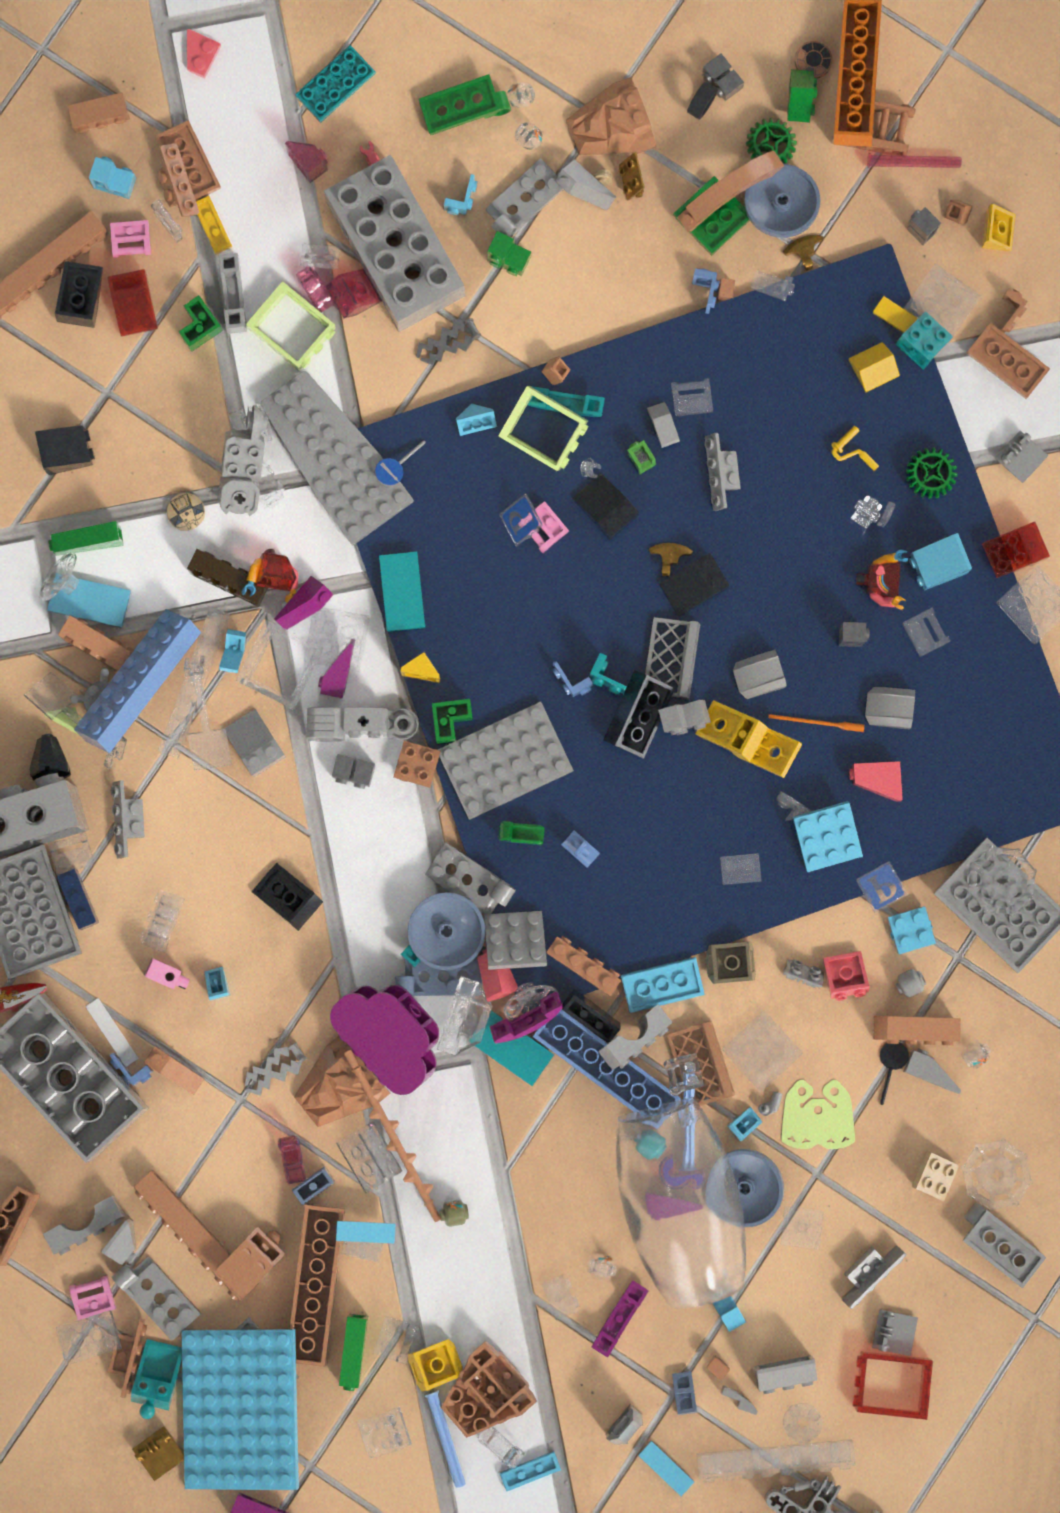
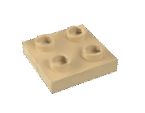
[912,1151,959,1201]

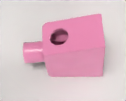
[144,958,190,989]

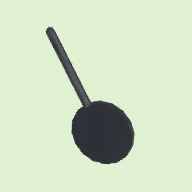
[880,1042,909,1105]

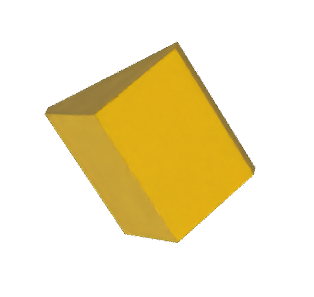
[982,204,1015,251]
[848,342,900,393]
[401,653,440,683]

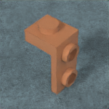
[1001,288,1028,333]

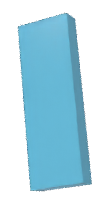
[335,1221,396,1244]
[638,1441,694,1496]
[499,1451,561,1492]

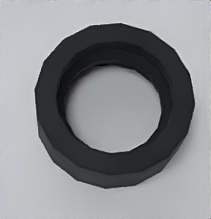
[687,82,718,120]

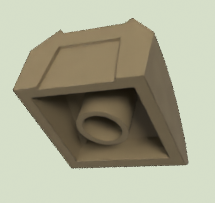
[706,942,756,984]

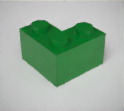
[787,69,817,123]
[487,231,531,276]
[179,295,223,352]
[432,699,473,744]

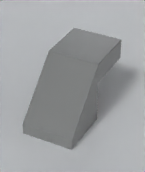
[647,402,680,448]

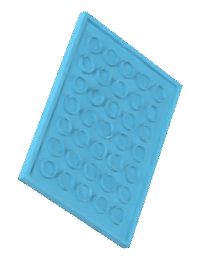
[182,1329,299,1490]

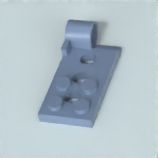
[395,956,482,996]

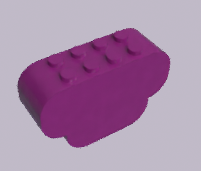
[330,985,439,1095]

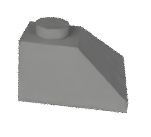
[101,1219,136,1265]

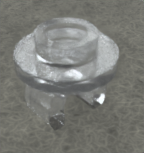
[580,458,601,478]

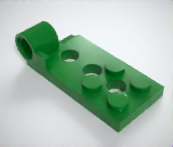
[419,74,511,136]

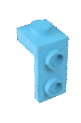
[444,174,478,215]
[219,629,247,673]

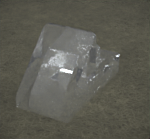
[776,791,811,822]

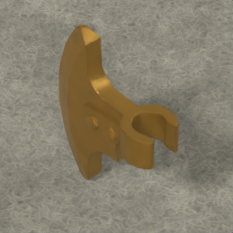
[783,235,823,271]
[649,543,693,576]

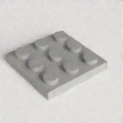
[484,911,547,970]

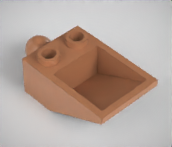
[213,1227,285,1300]

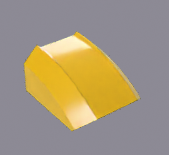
[408,1339,463,1391]

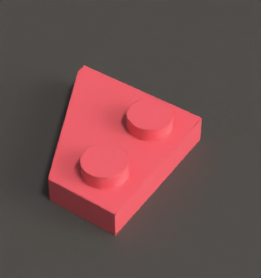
[187,28,221,79]

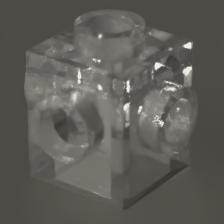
[851,495,883,529]

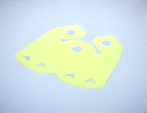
[781,1080,855,1149]

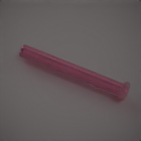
[867,153,962,168]

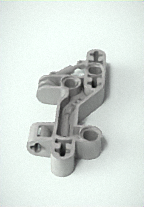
[765,1476,880,1513]

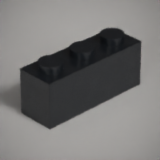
[562,989,621,1043]

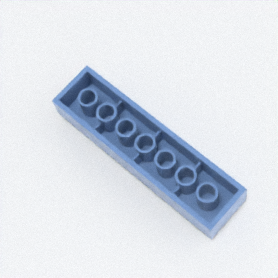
[74,609,201,753]
[533,1009,681,1130]

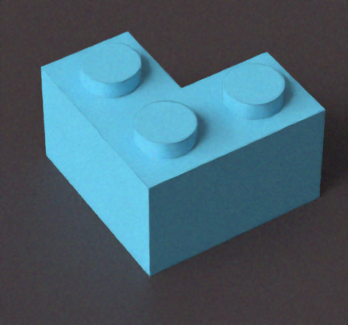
[89,156,136,199]

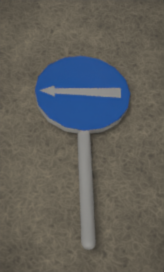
[375,440,426,486]

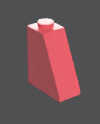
[849,762,902,802]
[477,949,519,1002]

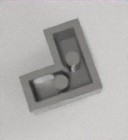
[659,700,711,735]

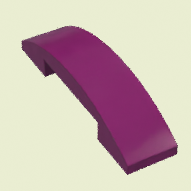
[490,991,563,1043]
[591,1280,649,1358]

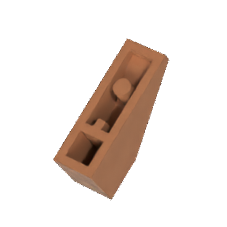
[144,1046,205,1095]

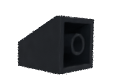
[35,425,95,475]

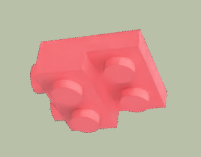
[823,951,869,1001]

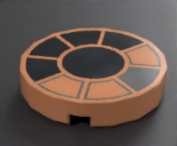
[795,41,832,79]

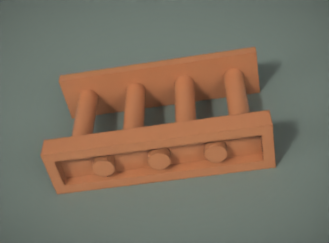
[832,101,916,158]

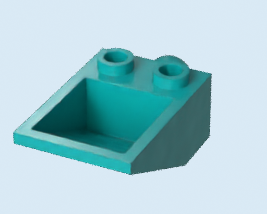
[131,1339,182,1419]

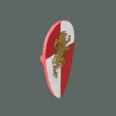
[0,983,47,1013]

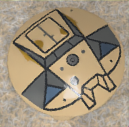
[167,493,205,531]

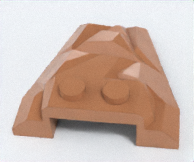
[566,77,656,155]
[294,1036,391,1127]
[441,1341,537,1438]

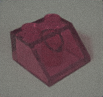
[285,141,328,183]
[326,269,382,319]

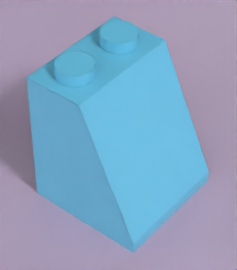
[909,533,972,590]

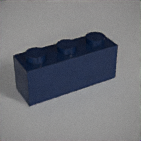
[57,868,99,930]

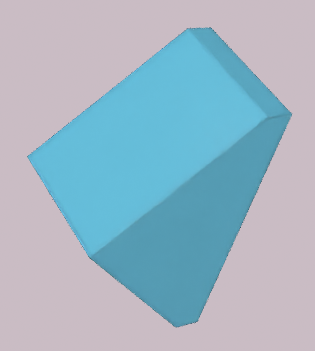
[204,967,231,1000]
[727,1107,762,1141]

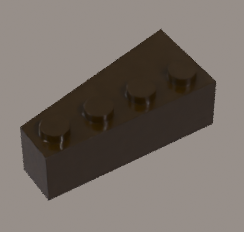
[187,549,269,607]

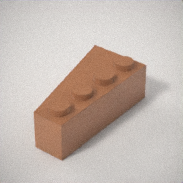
[58,616,134,672]
[874,1016,961,1045]
[0,1186,40,1266]

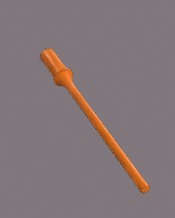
[768,714,865,732]

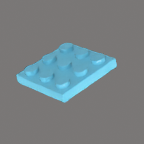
[793,801,863,872]

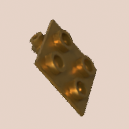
[619,152,645,201]
[132,1426,184,1481]

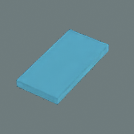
[47,573,131,628]
[621,957,705,1013]

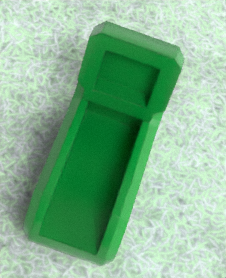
[498,821,545,845]

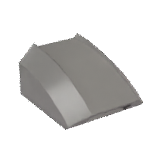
[733,650,786,699]
[865,687,915,730]
[605,1404,643,1445]

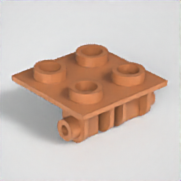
[393,741,441,788]

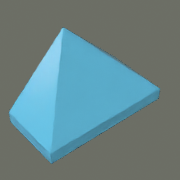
[456,404,497,436]

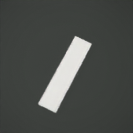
[85,998,139,1067]

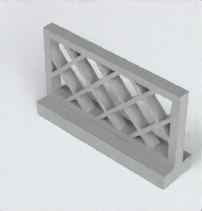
[645,617,700,700]

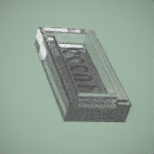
[877,501,896,527]

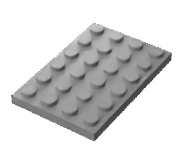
[438,702,574,820]
[933,838,1060,973]
[0,845,82,980]

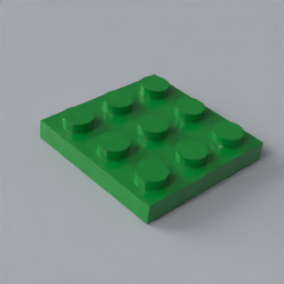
[673,176,750,256]

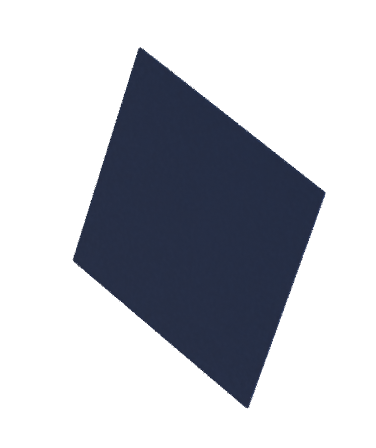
[356,244,1060,1014]

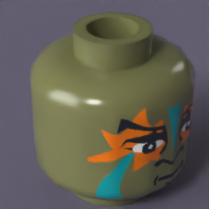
[439,1200,469,1227]

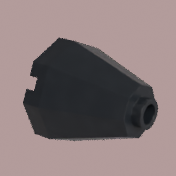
[29,734,71,781]

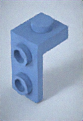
[692,268,720,314]
[552,661,593,697]
[109,1053,153,1086]

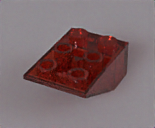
[107,269,158,337]
[982,522,1050,579]

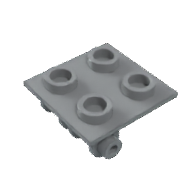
[995,430,1048,483]
[783,959,824,988]
[872,1309,918,1356]

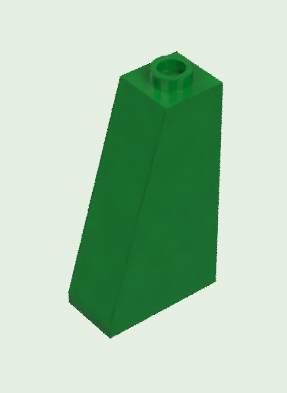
[48,521,124,556]
[339,1314,369,1391]

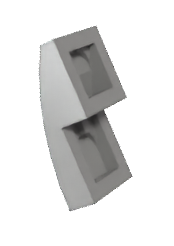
[721,1385,758,1415]

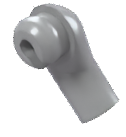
[758,1091,783,1116]

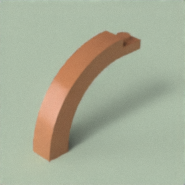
[677,151,784,232]

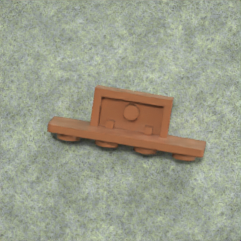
[158,143,199,217]
[108,1319,147,1398]

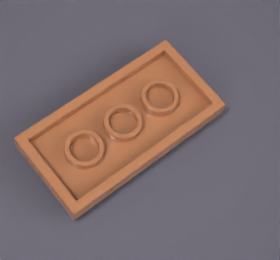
[155,120,221,200]
[966,323,1050,399]

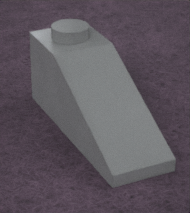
[555,159,616,210]
[903,1048,961,1094]

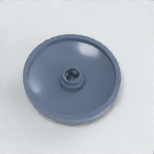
[744,164,820,238]
[408,893,485,971]
[706,1149,784,1227]

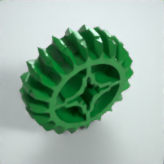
[746,117,797,164]
[906,447,958,499]

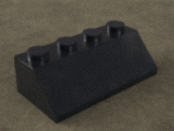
[603,670,675,758]

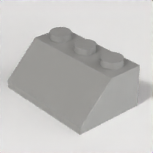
[754,1355,817,1394]

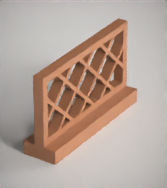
[667,1021,735,1108]

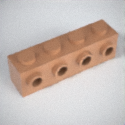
[546,936,621,997]

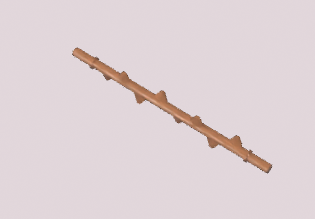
[344,1049,441,1222]

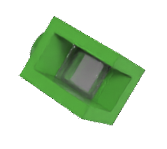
[627,440,656,474]

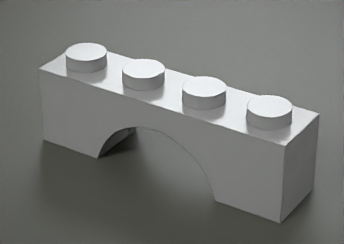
[219,252,247,334]
[598,1004,673,1070]
[43,1195,125,1256]

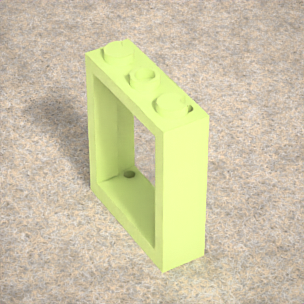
[246,281,336,371]
[499,386,589,471]

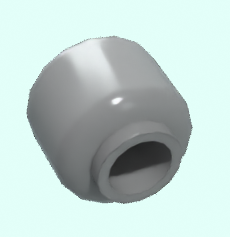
[896,969,926,997]

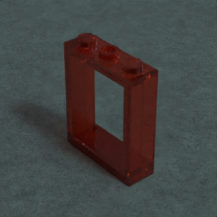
[852,1351,933,1420]

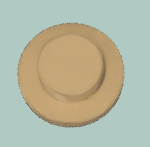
[594,170,613,186]

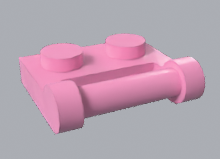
[110,220,151,258]
[518,501,569,553]
[69,1275,116,1320]

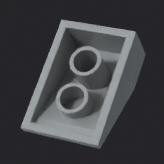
[223,709,286,777]

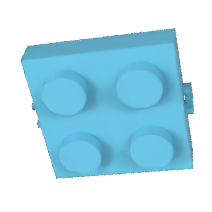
[887,906,936,954]

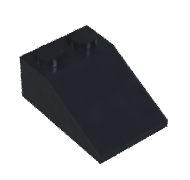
[55,261,103,328]
[572,473,639,541]
[660,553,730,617]
[252,863,323,931]

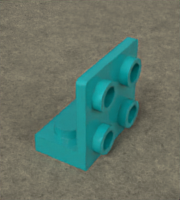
[895,312,953,370]
[589,653,627,695]

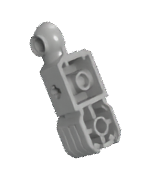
[218,405,268,517]
[306,707,419,742]

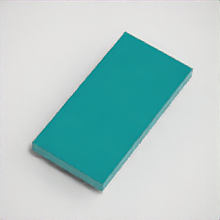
[295,45,376,123]
[379,552,425,632]
[469,1010,554,1086]

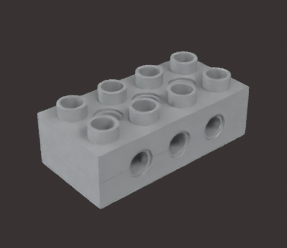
[324,155,465,332]
[0,773,89,857]
[0,993,149,1163]

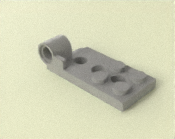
[486,158,564,237]
[425,842,516,914]
[962,1202,1046,1288]
[112,1256,201,1341]

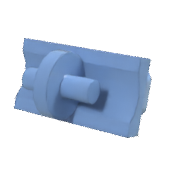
[561,831,600,868]

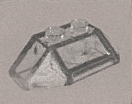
[437,976,493,1056]

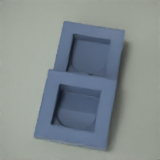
[672,1371,697,1415]

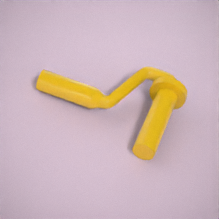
[831,426,879,471]

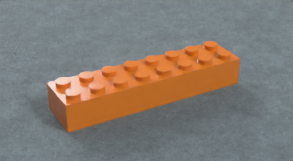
[834,0,882,147]

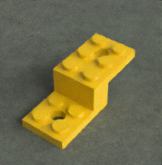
[695,700,802,778]

